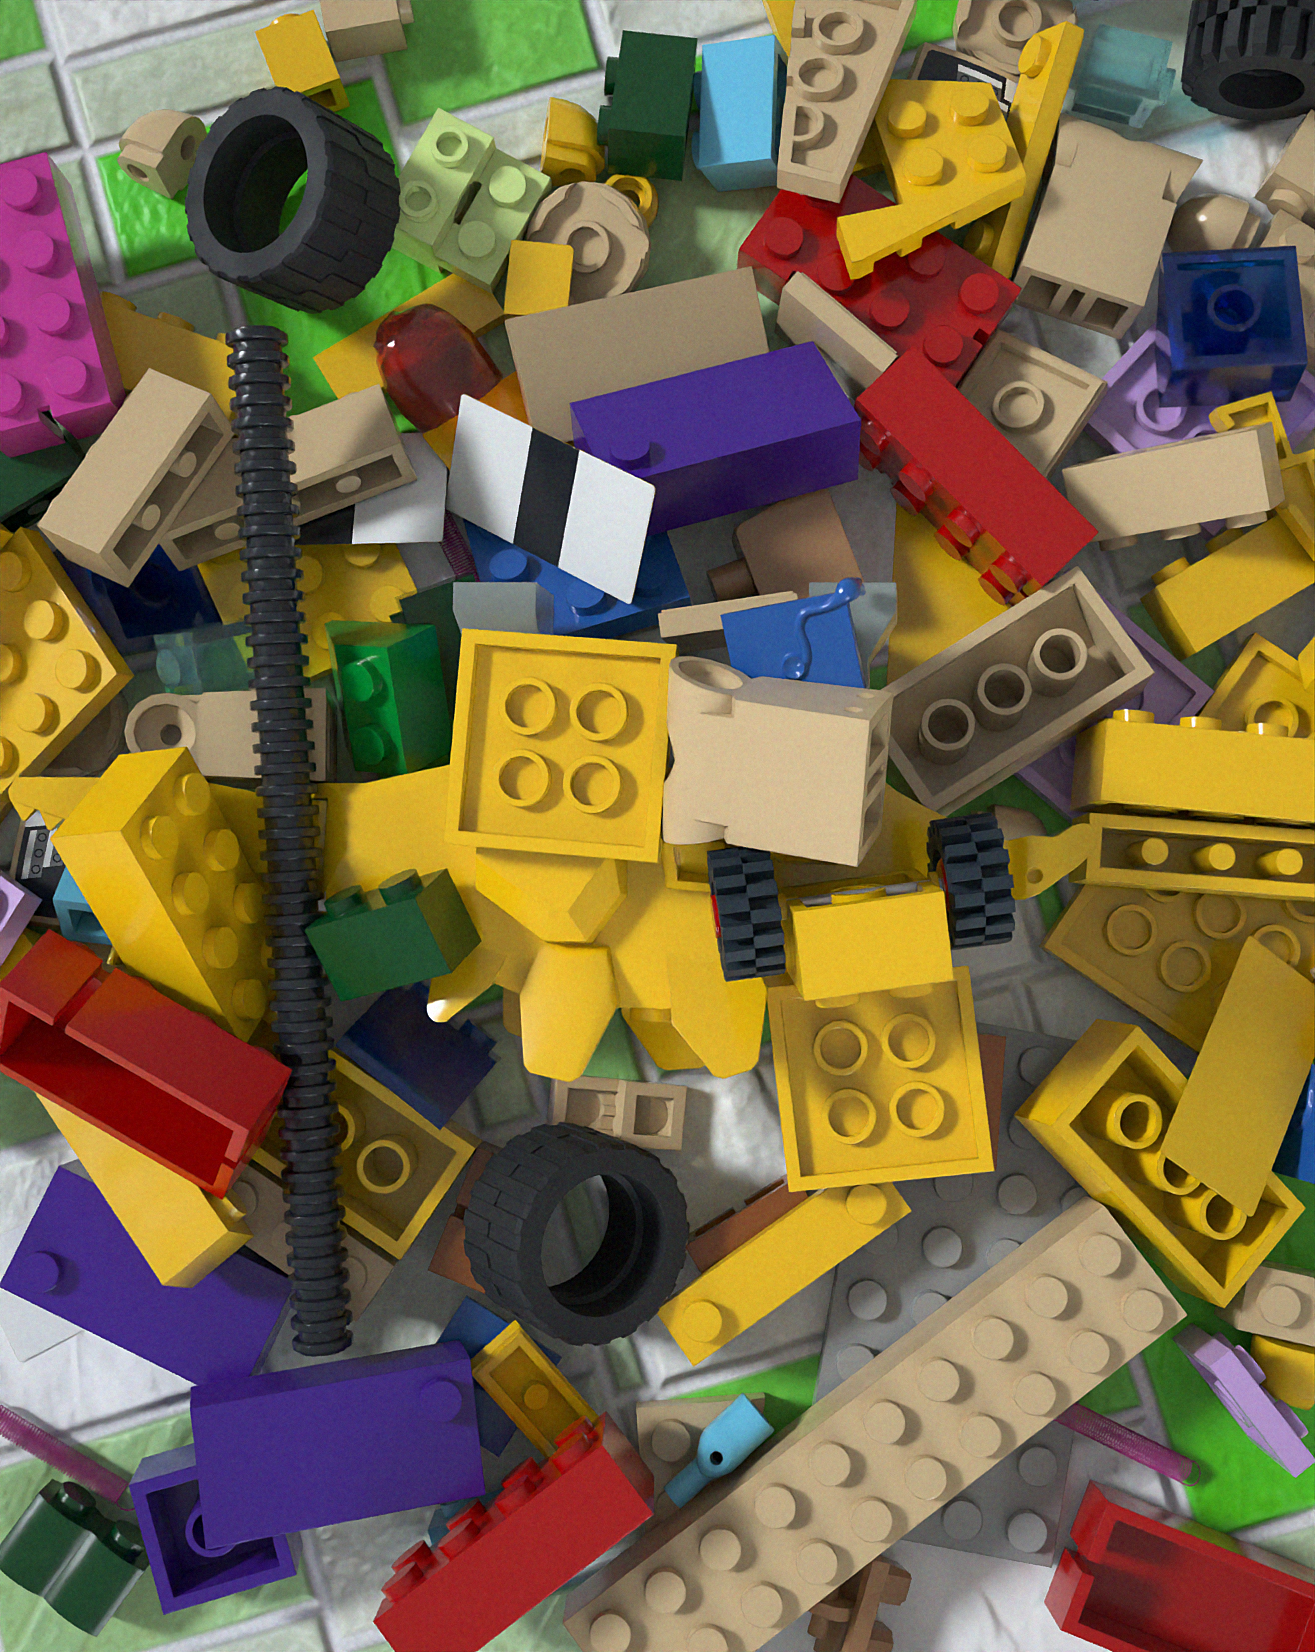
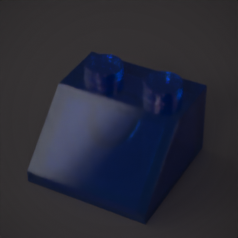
[1155,245,1308,408]
[335,981,502,1130]

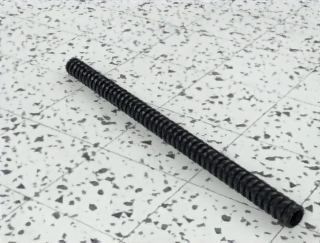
[225,325,354,1357]

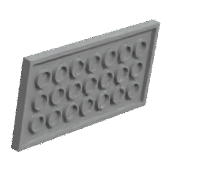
[812,1022,1093,1568]

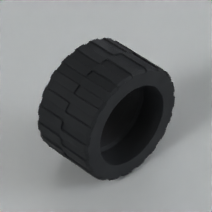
[185,86,401,314]
[463,1122,690,1347]

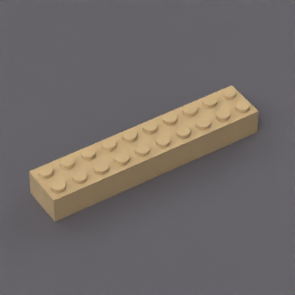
[563,1195,1187,1652]

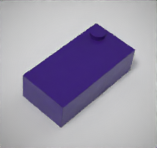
[570,341,861,537]
[0,1159,296,1385]
[190,1339,486,1550]

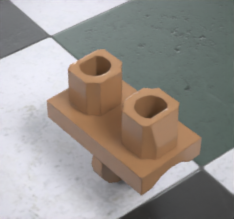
[807,1555,912,1652]

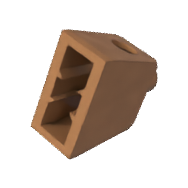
[706,488,864,602]

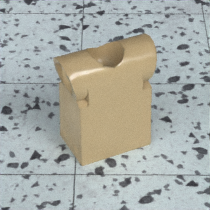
[1010,112,1203,340]
[661,656,893,867]
[124,688,337,789]

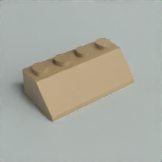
[881,566,1155,817]

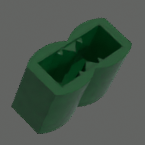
[0,1479,150,1637]

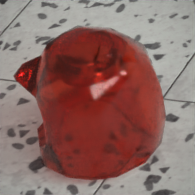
[373,304,504,434]

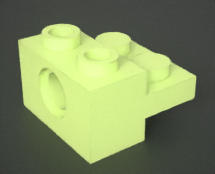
[391,107,552,294]

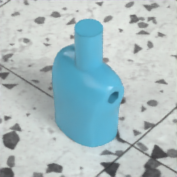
[663,1392,775,1509]

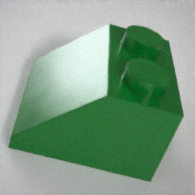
[324,620,452,775]

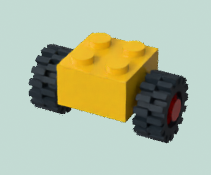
[707,812,1016,1008]

